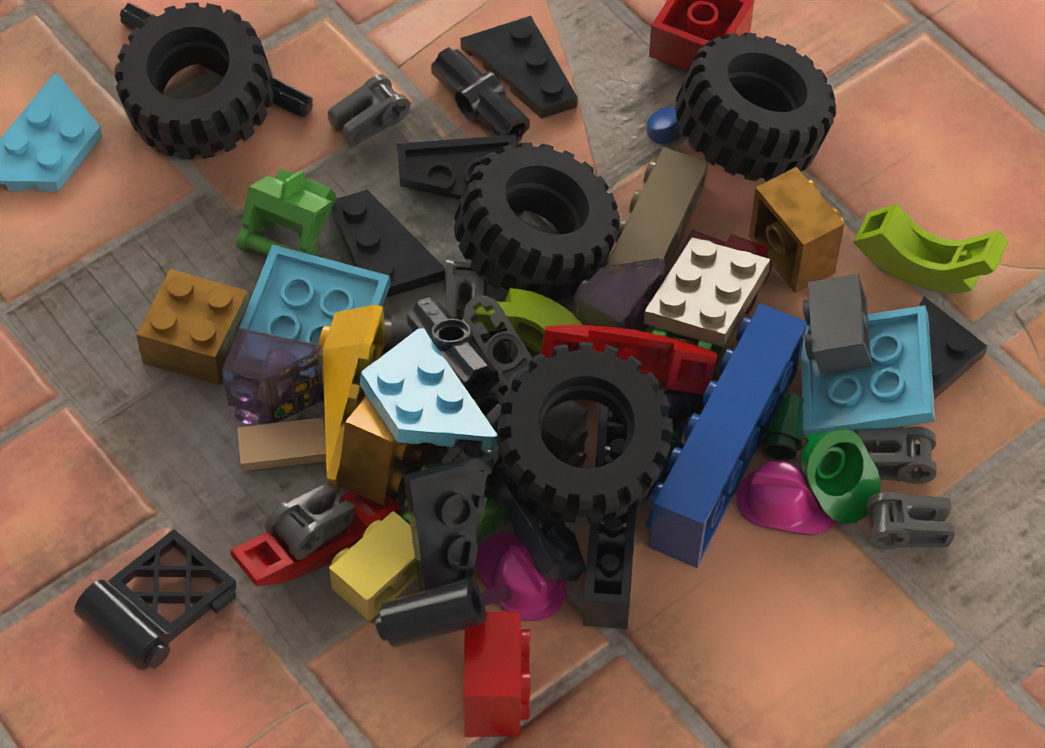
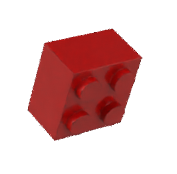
[649,0,754,71]
[463,612,530,737]

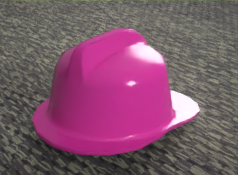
[736,461,837,535]
[476,532,566,621]

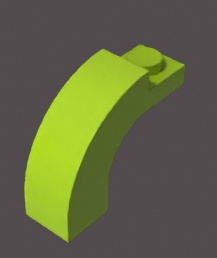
[853,204,1008,293]
[462,288,587,400]

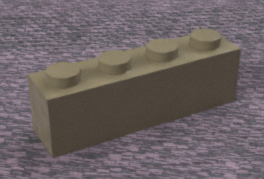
[600,147,709,306]

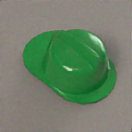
[799,428,881,523]

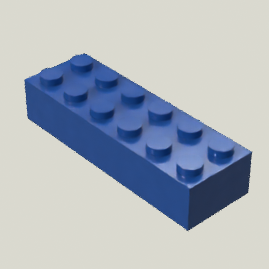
[646,303,807,568]

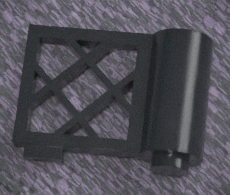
[74,529,236,670]
[375,578,511,648]

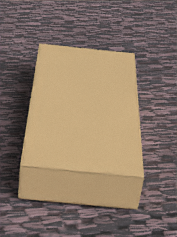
[237,417,326,472]

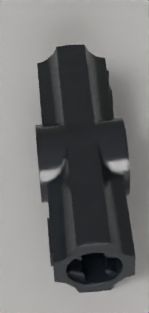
[431,47,530,142]
[407,297,498,400]

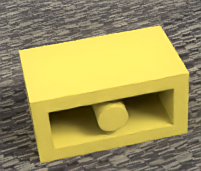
[329,511,418,622]

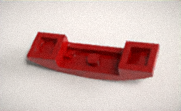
[540,325,717,395]
[230,491,402,586]

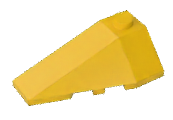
[318,305,386,496]

